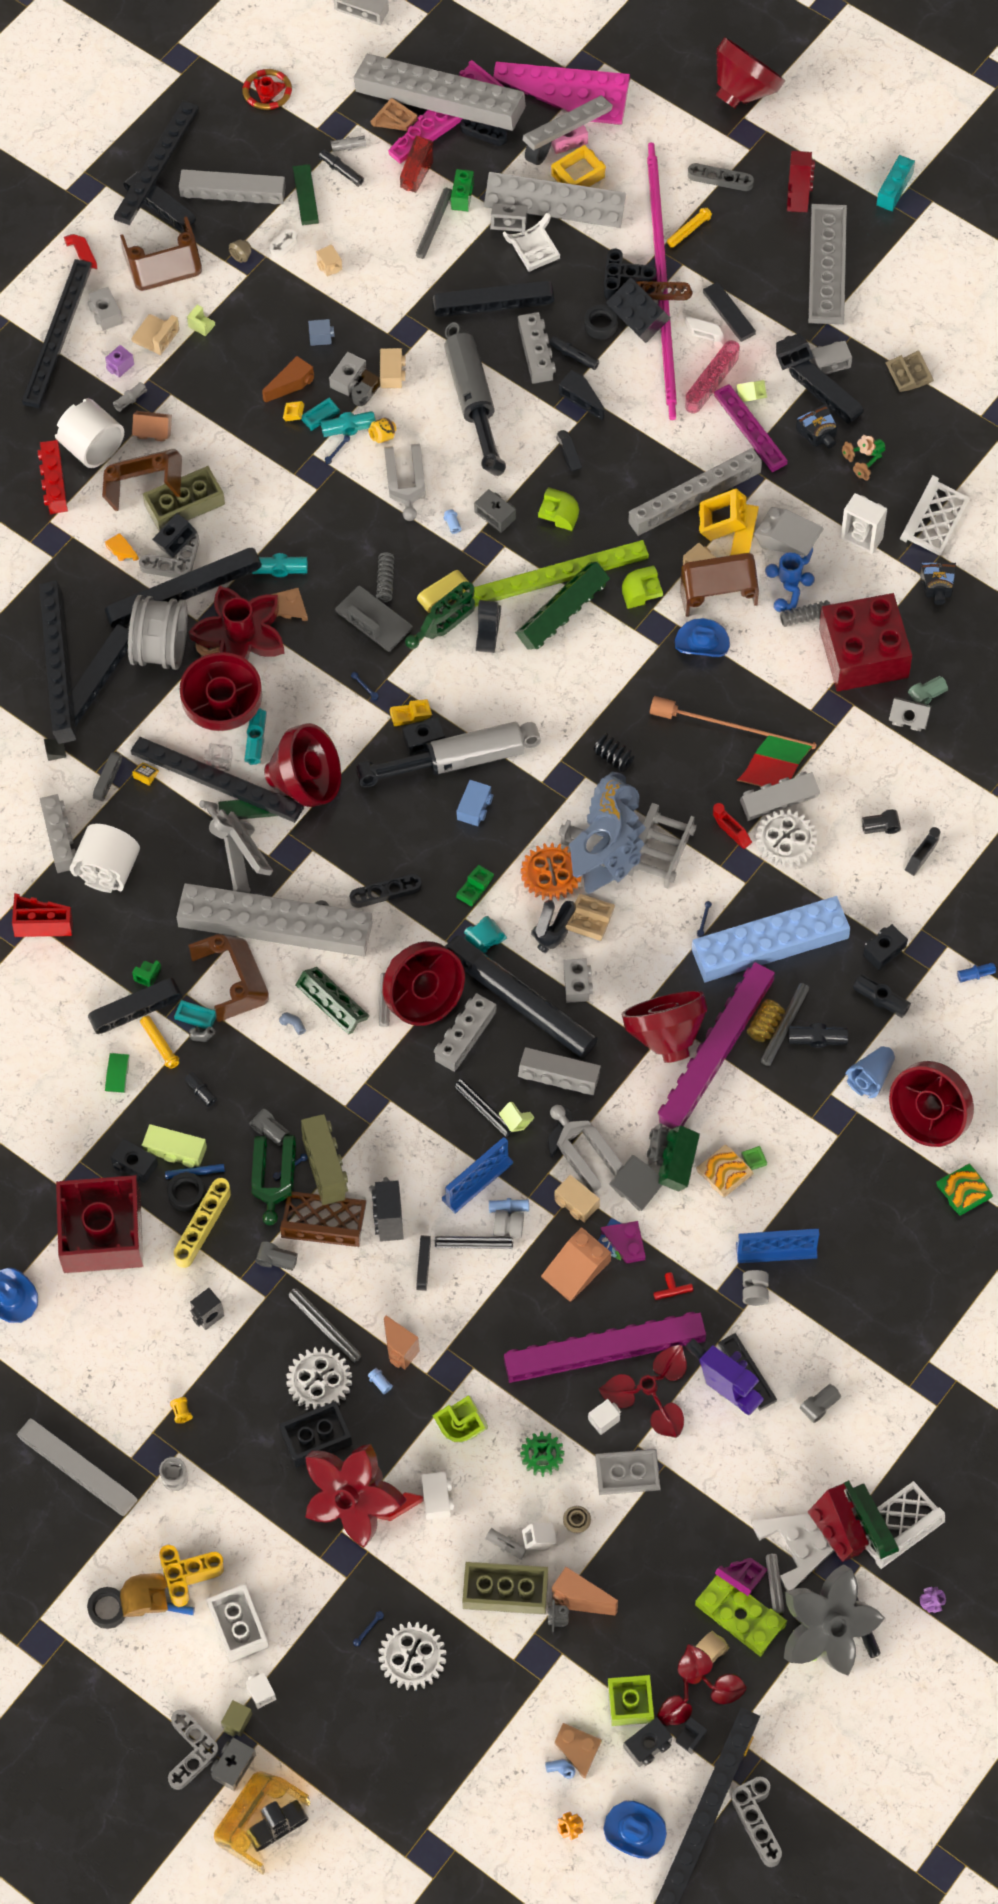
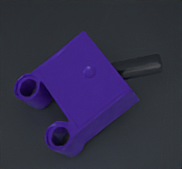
[686,1339,764,1415]

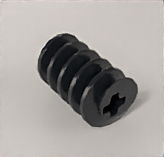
[593,733,635,772]

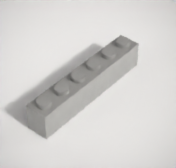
[179,170,286,204]

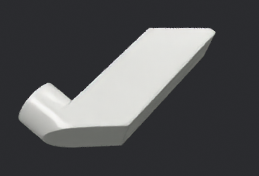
[685,316,726,348]

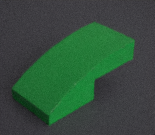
[456,865,494,907]
[105,1053,130,1093]

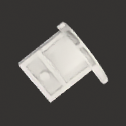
[503,213,560,272]

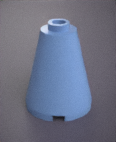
[846,1046,895,1099]

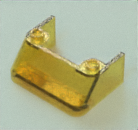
[214,1771,311,1875]

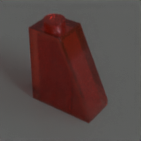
[400,135,433,193]

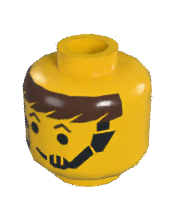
[368,417,396,443]

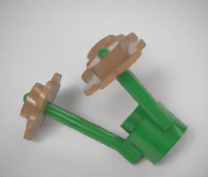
[842,435,885,480]

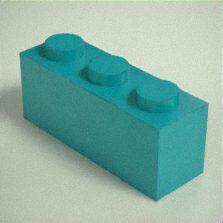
[877,155,915,212]

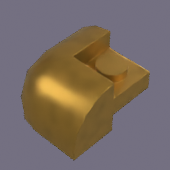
[120,1573,168,1617]

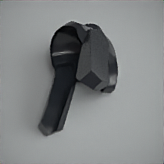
[531,900,576,953]

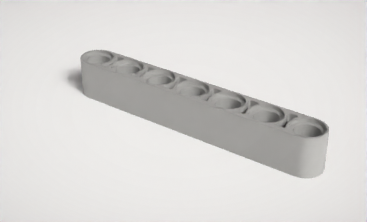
[17,1418,137,1516]

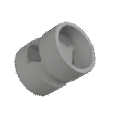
[493,1210,524,1238]
[743,1270,769,1306]
[159,1457,188,1491]

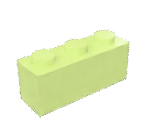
[142,1124,207,1168]

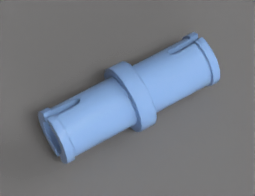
[489,1198,529,1214]

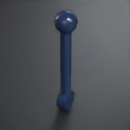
[325,435,350,464]
[351,672,379,701]
[697,901,712,938]
[273,1153,308,1181]
[353,1611,384,1646]

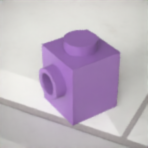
[105,345,134,378]

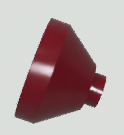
[716,37,786,108]
[180,652,262,731]
[264,723,341,807]
[382,941,465,1026]
[621,991,708,1063]
[889,1061,974,1147]

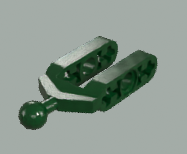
[405,581,475,649]
[252,1135,296,1226]

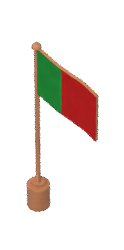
[650,696,816,787]

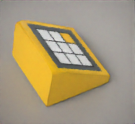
[132,763,159,786]

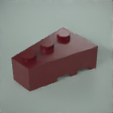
[787,151,815,212]
[808,1483,869,1562]

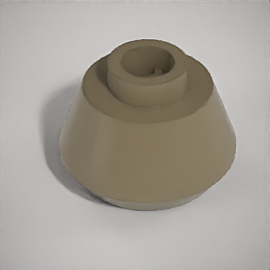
[229,240,251,263]
[563,1506,591,1533]

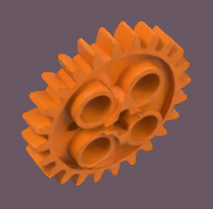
[521,843,581,901]

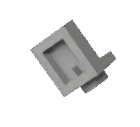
[559,820,585,846]

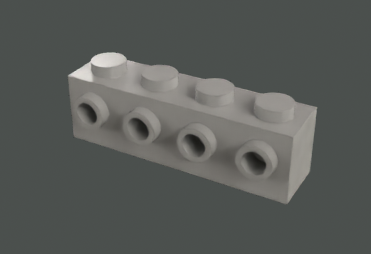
[518,312,556,384]
[740,771,820,821]
[40,794,76,873]
[434,993,496,1072]
[518,1047,601,1095]

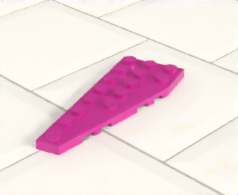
[493,62,630,125]

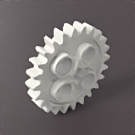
[756,809,817,868]
[286,1347,352,1410]
[379,1622,446,1691]

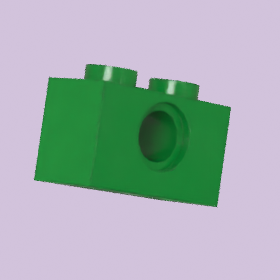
[451,169,474,212]

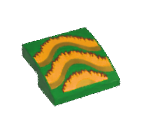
[936,1163,993,1215]

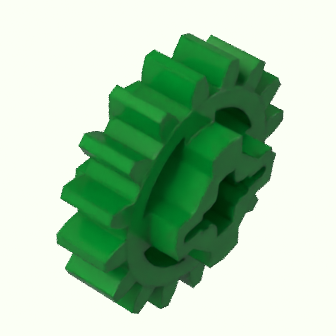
[520,1431,564,1477]

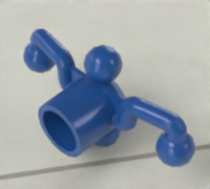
[765,547,815,612]

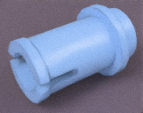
[443,509,462,534]
[368,1368,393,1395]

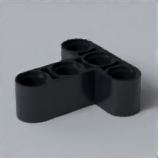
[604,248,656,300]
[476,600,501,653]
[245,1800,309,1852]

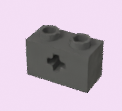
[474,489,516,533]
[210,1738,256,1791]

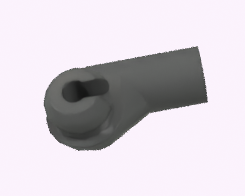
[189,1027,215,1042]

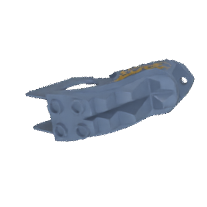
[568,772,646,894]

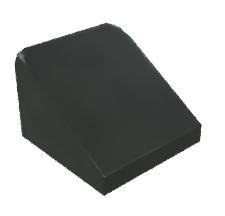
[44,739,66,761]

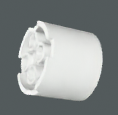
[55,398,124,468]
[70,824,140,893]

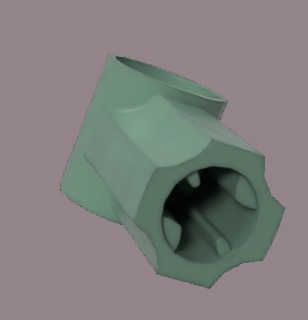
[908,676,948,705]

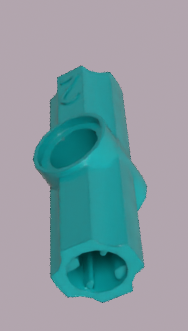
[321,411,376,437]
[252,553,308,577]
[244,708,267,765]

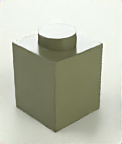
[221,1700,253,1737]

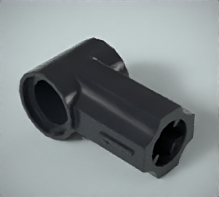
[861,809,901,834]

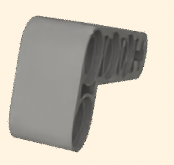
[732,1777,782,1867]

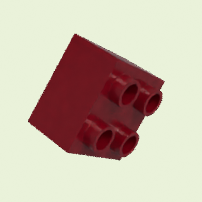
[819,593,912,691]
[56,1175,144,1273]

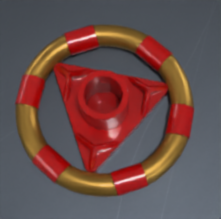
[242,69,292,110]

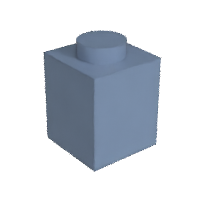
[308,319,335,346]

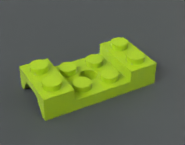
[695,1575,787,1657]

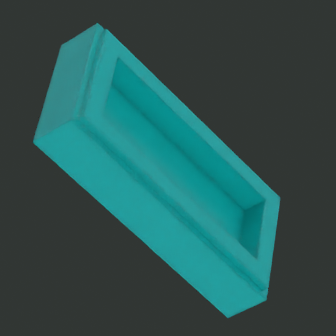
[301,398,340,431]
[174,1000,216,1029]

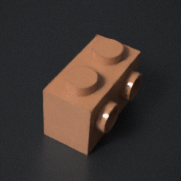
[132,411,172,441]

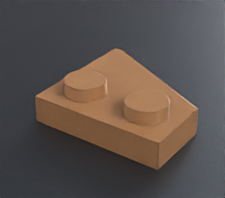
[370,98,418,131]
[271,588,308,621]
[555,1723,602,1778]

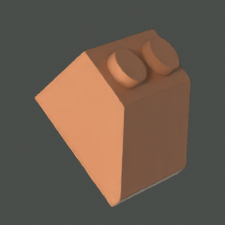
[384,1315,420,1370]

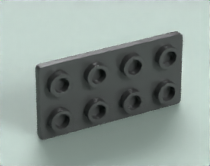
[335,586,413,652]

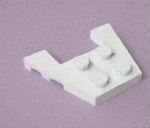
[751,1514,834,1591]

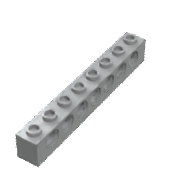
[629,448,762,536]

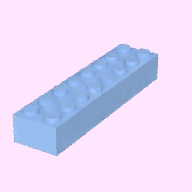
[692,896,850,983]

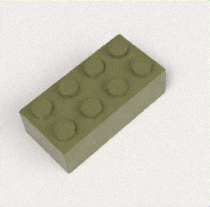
[143,466,225,531]
[301,1114,348,1206]
[462,1562,548,1615]

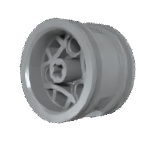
[128,595,188,670]

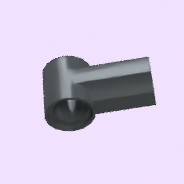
[249,1109,290,1146]
[255,1242,298,1271]
[800,1384,841,1423]

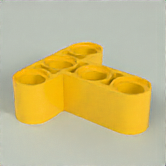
[159,1545,224,1607]

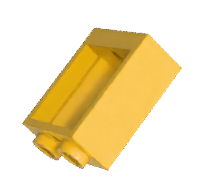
[551,145,606,187]
[699,489,747,541]

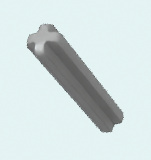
[379,973,390,1027]
[766,1554,784,1615]

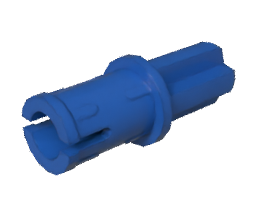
[957,963,996,983]

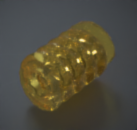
[747,999,785,1042]

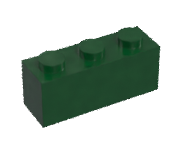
[658,1125,700,1192]

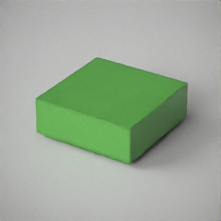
[741,1146,767,1170]

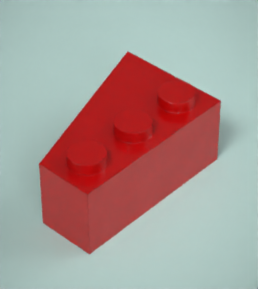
[12,893,73,937]

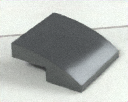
[609,1155,662,1211]

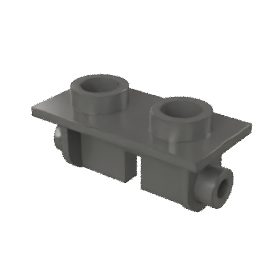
[647,1123,669,1166]
[548,1600,569,1632]

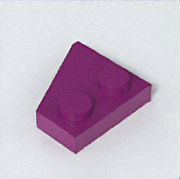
[600,1221,646,1263]
[715,1558,768,1596]

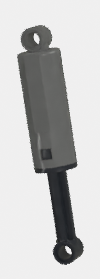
[444,323,506,476]

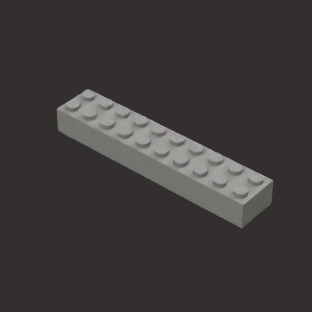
[353,53,526,131]
[177,883,373,957]

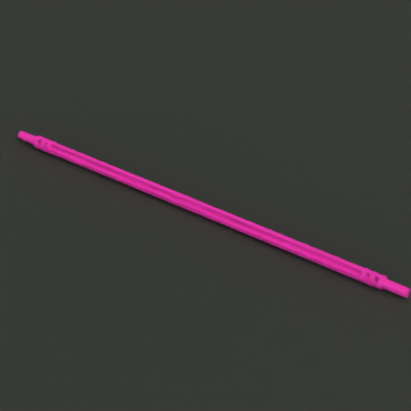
[647,142,677,420]

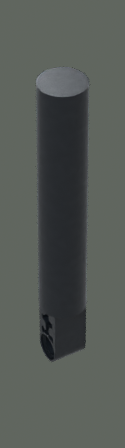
[445,936,598,1059]

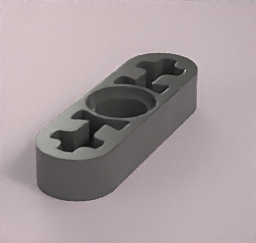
[93,752,122,802]

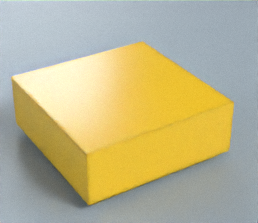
[283,401,304,421]

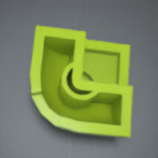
[538,487,579,531]
[622,566,663,609]
[432,1395,488,1442]

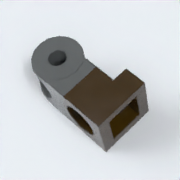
[351,369,381,406]

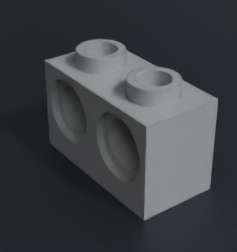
[564,958,593,1003]

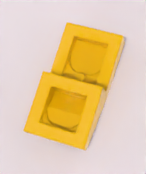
[390,699,432,726]

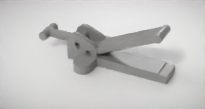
[199,800,273,893]

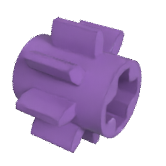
[920,1586,946,1613]

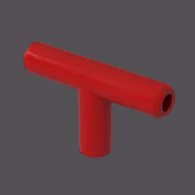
[653,1272,694,1300]

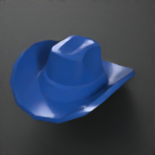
[675,618,730,657]
[0,1267,38,1323]
[603,1801,667,1859]

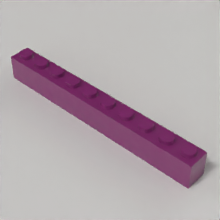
[658,962,775,1129]
[504,1312,706,1383]

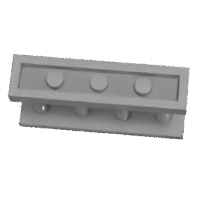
[627,803,697,889]

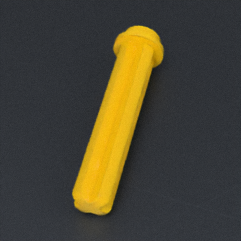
[666,208,712,247]
[140,1016,179,1069]

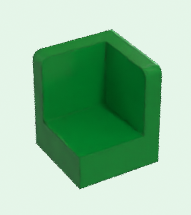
[132,960,161,987]

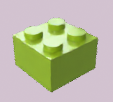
[608,1675,654,1726]

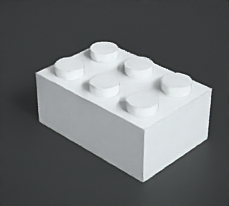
[841,493,887,554]
[206,1584,269,1663]

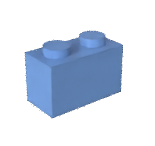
[457,780,493,826]

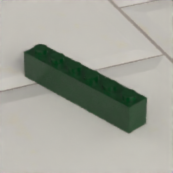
[515,561,610,650]

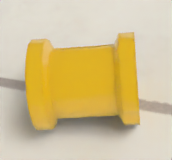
[170,1397,193,1424]

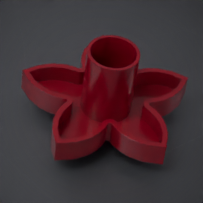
[189,586,285,660]
[306,1444,407,1548]

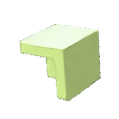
[187,305,215,336]
[737,380,767,402]
[499,1102,534,1132]

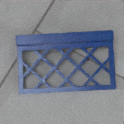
[442,1137,513,1213]
[736,1229,819,1263]

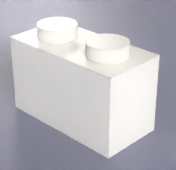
[421,1472,454,1520]

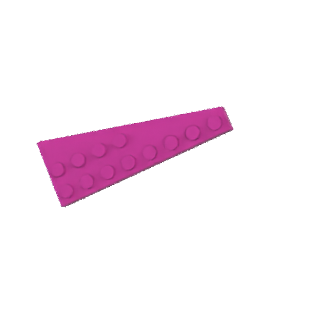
[388,60,504,164]

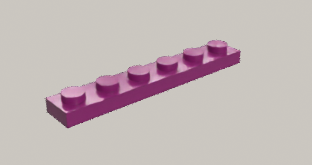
[714,384,788,472]

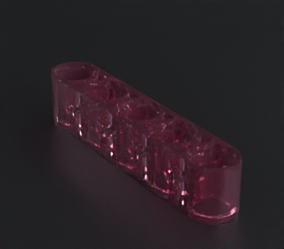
[685,340,740,413]

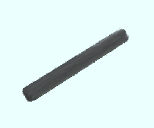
[416,187,452,259]
[761,983,809,1066]
[288,1288,361,1363]

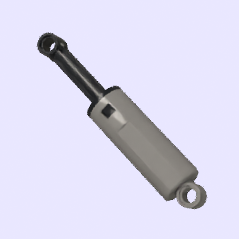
[356,722,541,788]

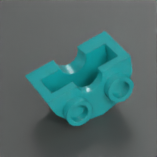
[464,916,507,953]

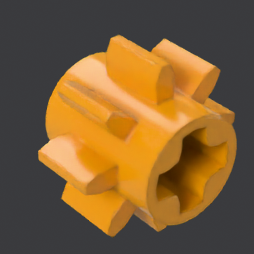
[558,1812,583,1840]

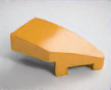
[105,533,139,561]

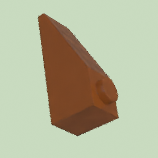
[262,356,314,402]

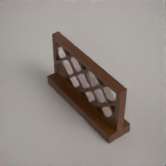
[280,1192,367,1247]

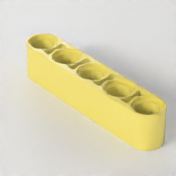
[174,1178,231,1268]

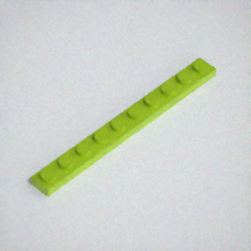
[473,540,649,607]

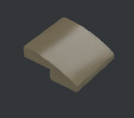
[885,350,934,392]

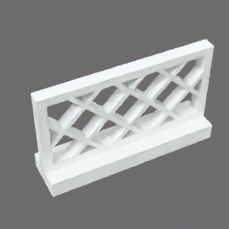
[900,475,970,556]
[860,1481,945,1569]

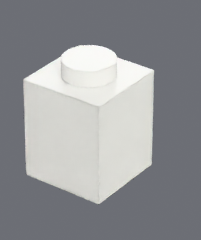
[588,1399,621,1435]
[522,1523,557,1550]
[245,1672,276,1709]

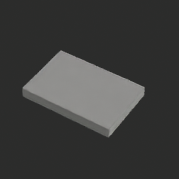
[595,1449,660,1495]

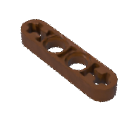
[635,281,693,301]

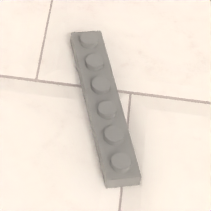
[523,95,613,150]

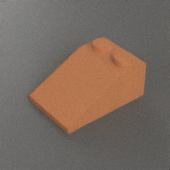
[541,1227,611,1302]
[552,1567,618,1616]

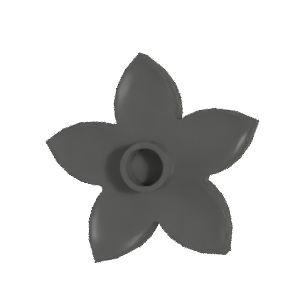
[784,1565,885,1676]

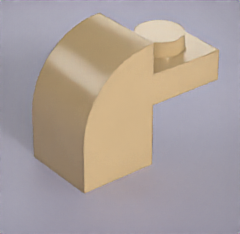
[696,1631,730,1663]

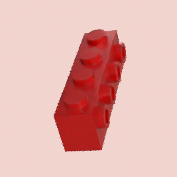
[38,440,68,514]

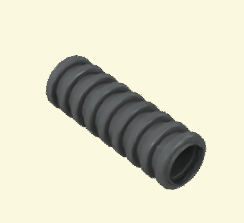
[376,552,395,602]
[780,600,831,627]

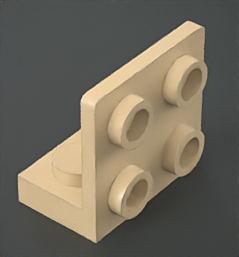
[131,314,180,355]

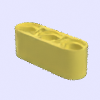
[417,570,469,613]

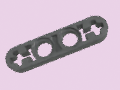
[688,163,754,191]

